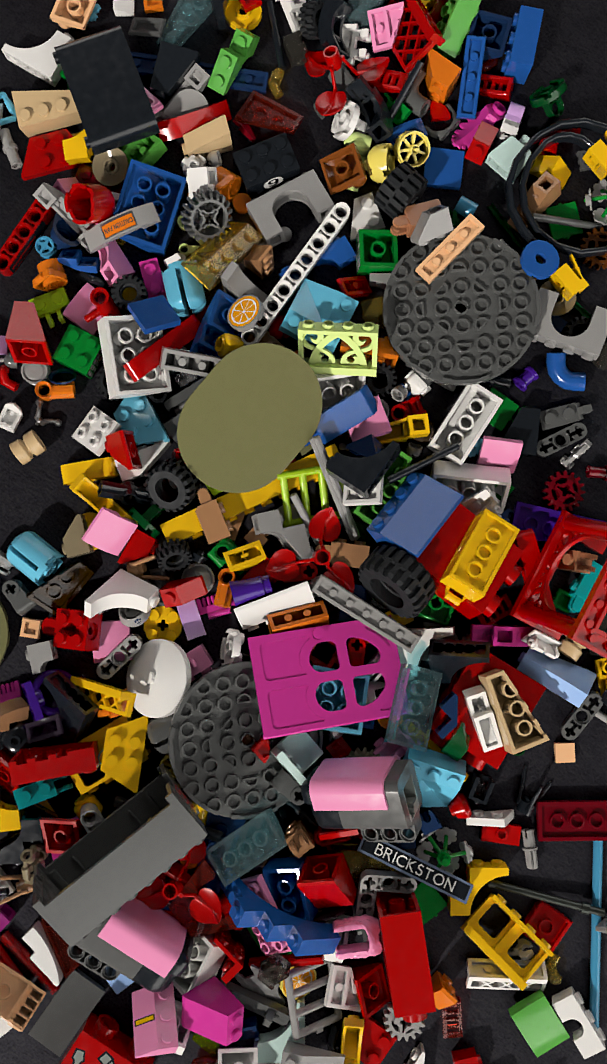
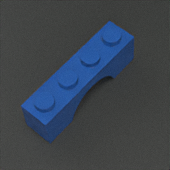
[279,235,356,298]

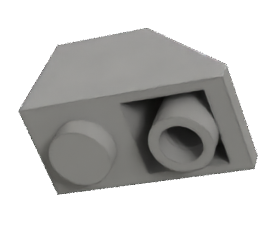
[410,205,454,246]

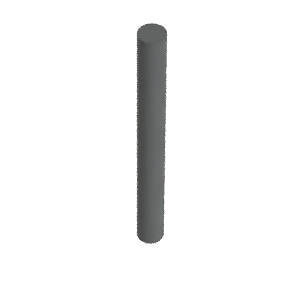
[532,212,602,231]

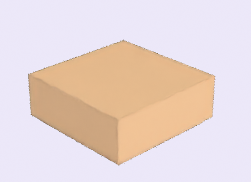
[20,617,43,639]
[554,742,575,763]

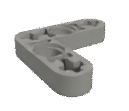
[354,869,417,916]

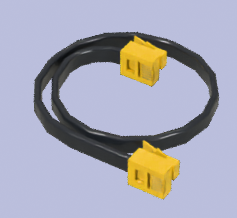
[505,118,607,302]

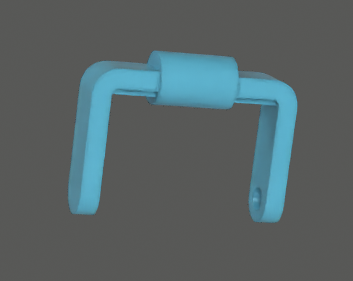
[0,92,17,125]

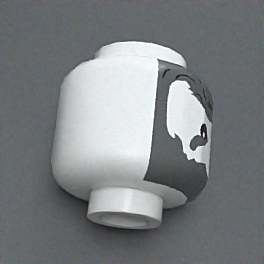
[404,370,432,397]

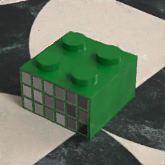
[355,229,398,276]
[52,324,103,379]

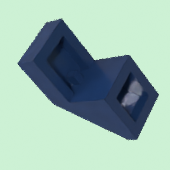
[435,691,458,739]

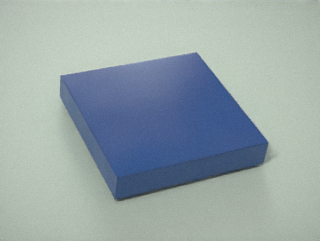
[423,147,465,191]
[127,295,181,334]

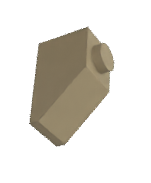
[62,514,94,558]

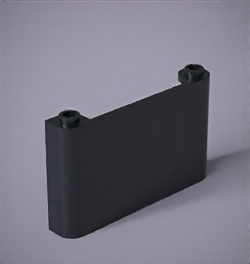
[52,25,160,155]

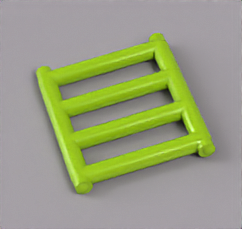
[277,466,352,528]

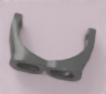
[425,104,461,141]

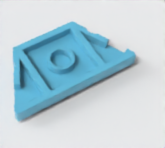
[113,395,170,446]

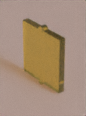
[360,297,385,330]

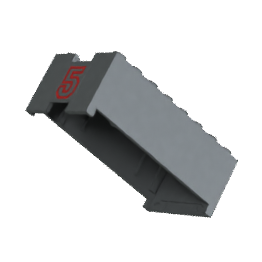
[32,763,208,947]

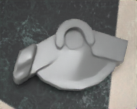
[560,439,592,470]

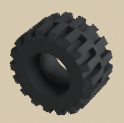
[145,458,200,512]

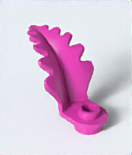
[451,101,506,150]

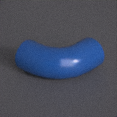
[546,352,586,391]

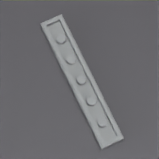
[311,574,421,653]

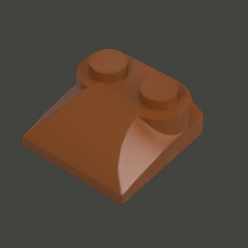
[319,142,367,195]

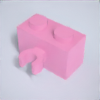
[186,643,214,682]

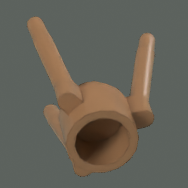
[127,555,170,580]
[0,874,33,905]

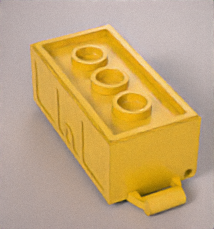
[440,508,520,606]

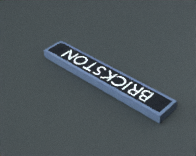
[357,836,474,904]

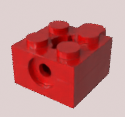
[42,608,103,651]

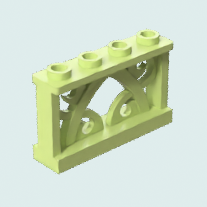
[298,320,379,377]

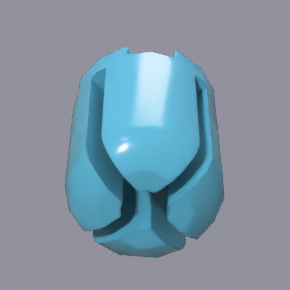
[161,260,206,317]
[6,531,64,586]

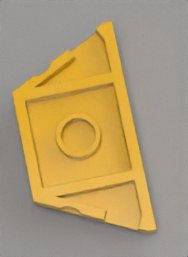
[100,716,149,793]

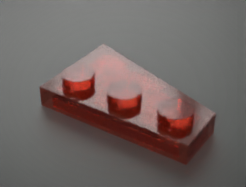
[235,90,303,135]

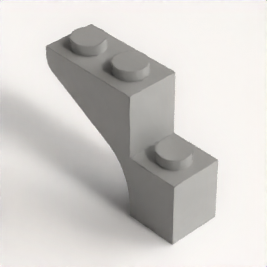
[251,509,314,564]

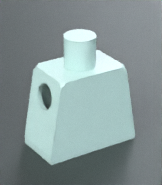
[485,135,531,185]

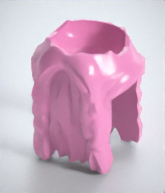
[333,914,383,960]

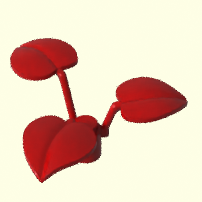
[305,45,390,116]
[265,507,354,593]
[135,841,222,924]

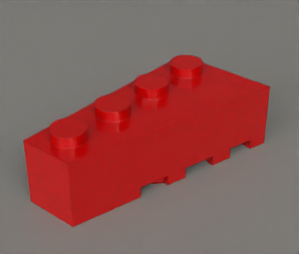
[8,740,100,786]

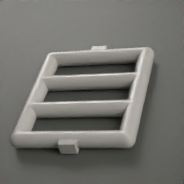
[284,960,342,1040]

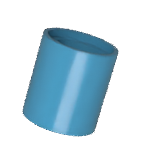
[454,195,479,218]

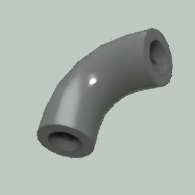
[403,69,431,118]

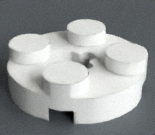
[220,628,245,665]

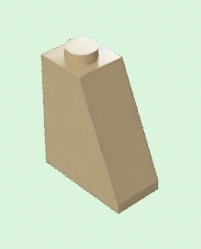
[181,115,233,158]

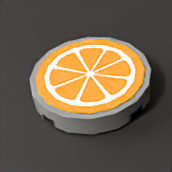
[227,294,264,332]

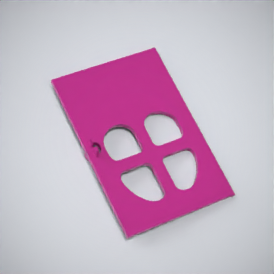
[247,615,410,740]

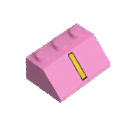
[131,982,178,1058]

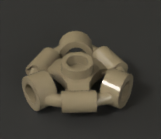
[20,843,50,885]

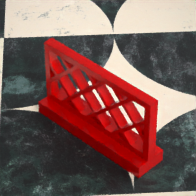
[386,0,446,73]

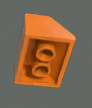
[339,336,399,368]

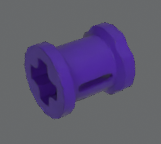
[513,366,539,391]

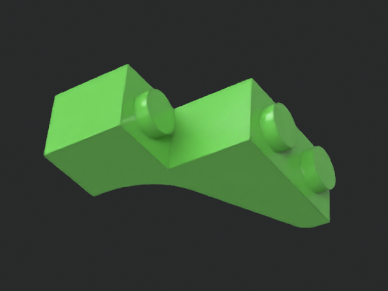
[207,28,260,96]

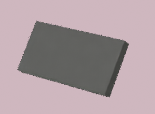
[28,967,106,1057]

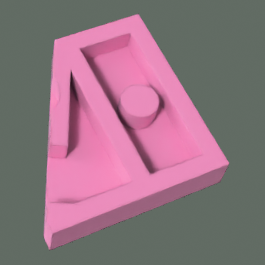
[367,1,405,53]

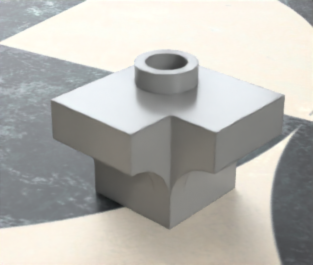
[25,640,58,675]

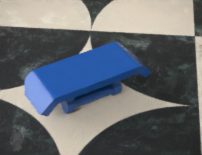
[312,384,377,445]

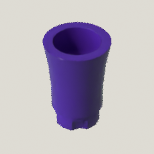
[229,575,273,607]

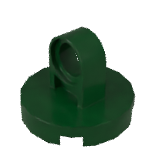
[529,78,568,118]
[128,504,165,538]

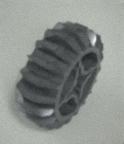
[180,188,233,243]

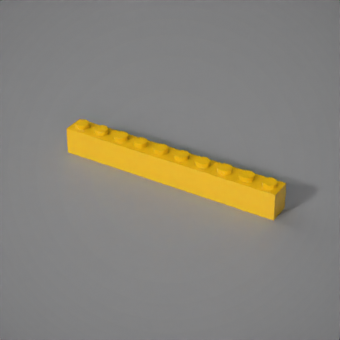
[160,443,339,542]

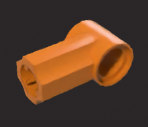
[35,381,76,401]
[214,568,238,608]

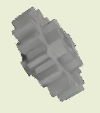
[383,1002,425,1041]

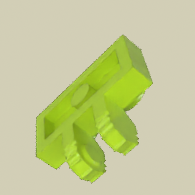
[28,287,70,328]

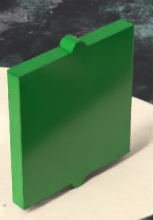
[545,201,583,240]
[489,387,519,432]
[414,882,448,925]

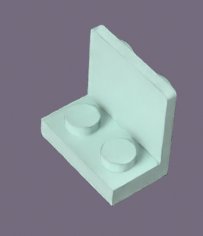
[270,732,323,785]

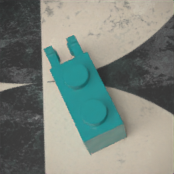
[567,561,603,613]
[13,776,73,810]

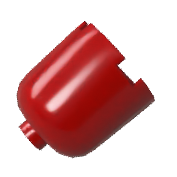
[64,183,115,225]

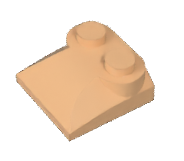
[50,0,97,30]

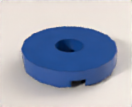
[520,240,560,280]

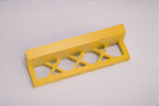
[70,676,136,718]

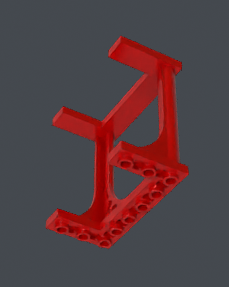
[509,510,607,659]

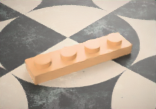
[415,213,485,284]

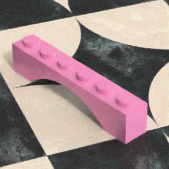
[53,177,135,287]

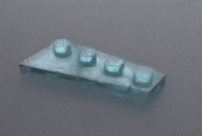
[157,0,213,47]

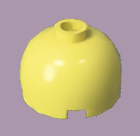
[363,143,395,183]

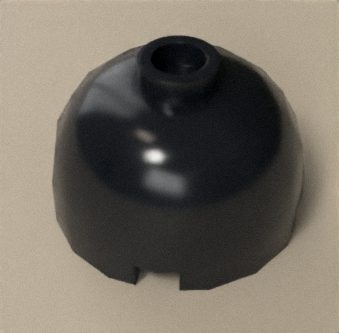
[0,719,41,757]

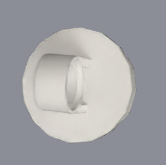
[331,100,367,141]

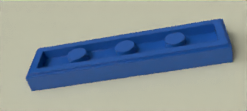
[456,35,486,120]

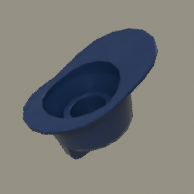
[50,212,80,250]

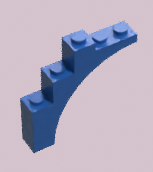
[219,869,341,956]

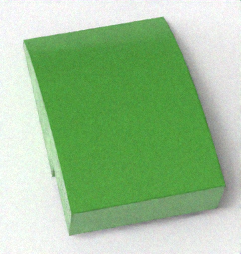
[118,135,168,166]
[508,988,570,1058]

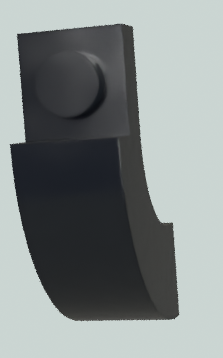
[318,0,354,60]
[345,75,393,144]

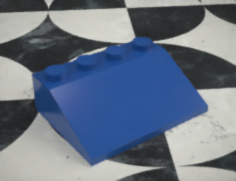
[113,159,187,257]
[367,472,464,558]

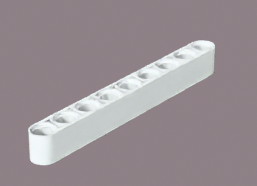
[241,202,350,345]

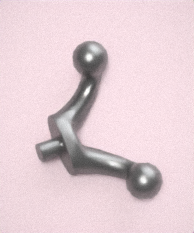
[34,399,62,426]

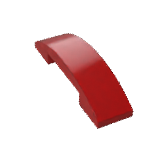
[157,99,232,142]

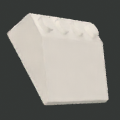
[97,315,172,399]

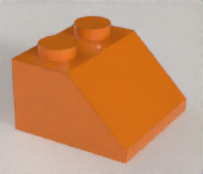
[423,48,462,105]

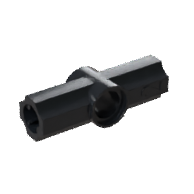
[98,480,154,506]

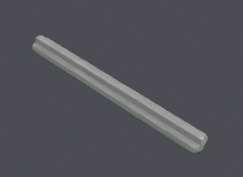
[309,435,360,541]

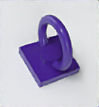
[20,669,78,721]

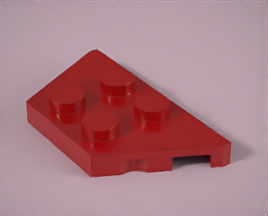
[21,129,93,181]

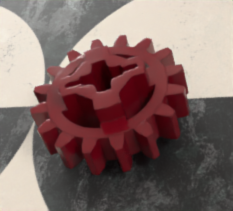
[542,470,585,512]

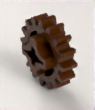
[578,227,607,271]

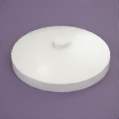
[126,639,191,718]

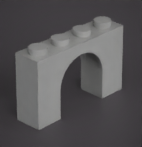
[246,169,334,247]
[532,287,607,361]

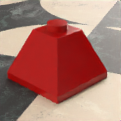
[105,430,143,470]

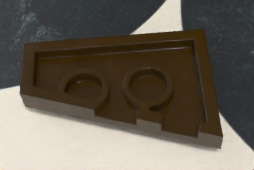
[26,560,94,616]

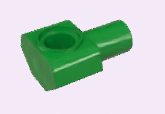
[207,537,245,577]

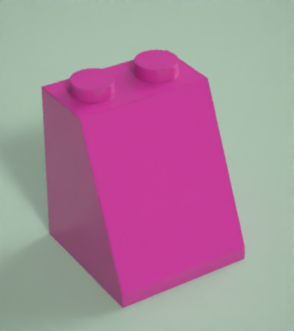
[181,976,244,1046]

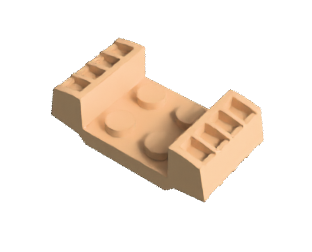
[0,962,46,1032]

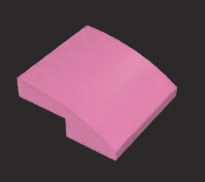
[63,283,106,336]
[348,395,392,442]
[476,436,523,473]
[81,507,138,556]
[93,620,133,663]

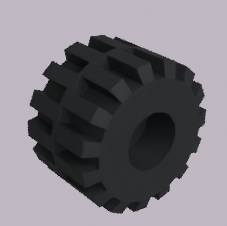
[374,161,428,219]

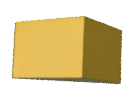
[530,155,571,190]
[223,540,267,572]

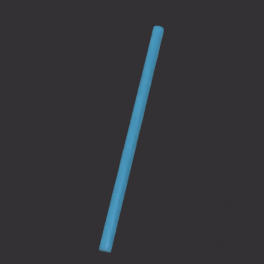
[589,841,603,1029]

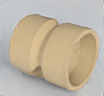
[9,429,47,465]
[557,636,586,662]

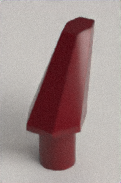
[232,115,256,143]

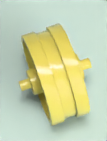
[394,130,430,168]

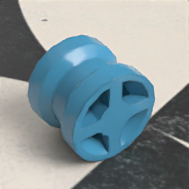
[35,236,58,259]

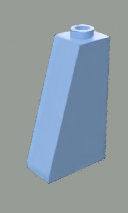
[517,648,597,708]

